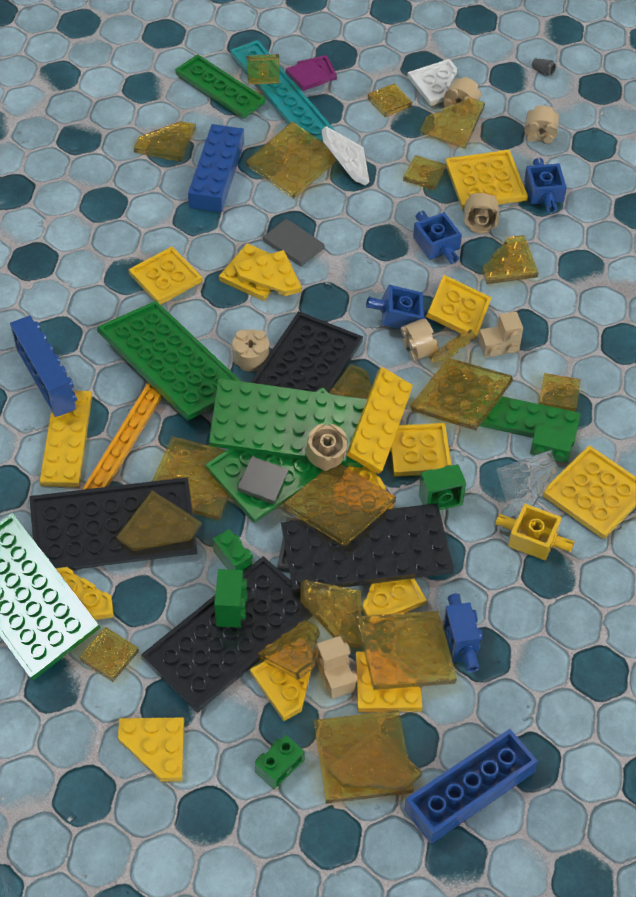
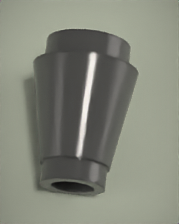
[532,58,556,76]

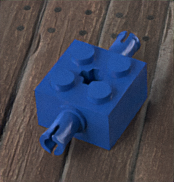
[524,158,567,213]
[413,210,462,264]
[366,285,436,329]
[443,593,483,672]

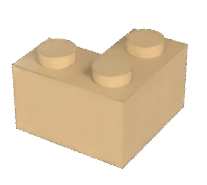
[478,311,523,358]
[316,636,358,699]

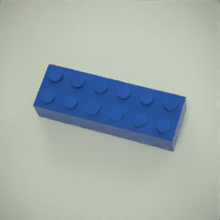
[188,124,244,212]
[10,315,77,417]
[404,729,538,844]

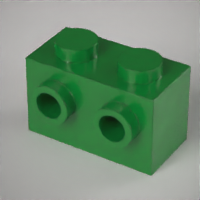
[530,425,574,463]
[212,529,253,572]
[255,735,305,789]

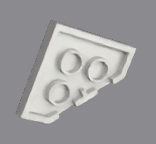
[407,59,457,106]
[322,126,370,186]

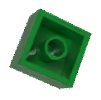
[419,464,466,511]
[214,569,248,628]

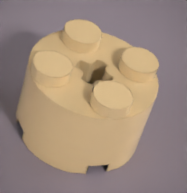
[444,77,482,117]
[525,105,559,144]
[464,193,499,234]
[400,318,438,361]
[232,329,269,372]
[306,424,347,471]

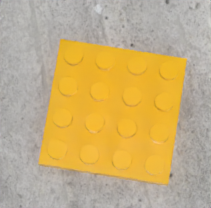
[445,150,528,210]
[541,445,636,540]

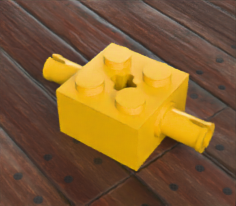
[495,503,575,561]

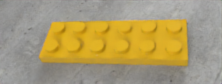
[346,367,413,474]
[40,391,92,487]

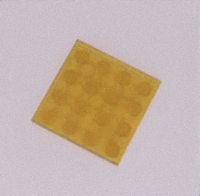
[246,121,337,199]
[410,358,513,431]
[152,436,229,520]
[284,464,396,546]
[357,611,457,690]
[314,710,414,804]

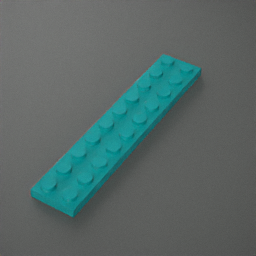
[230,40,335,149]

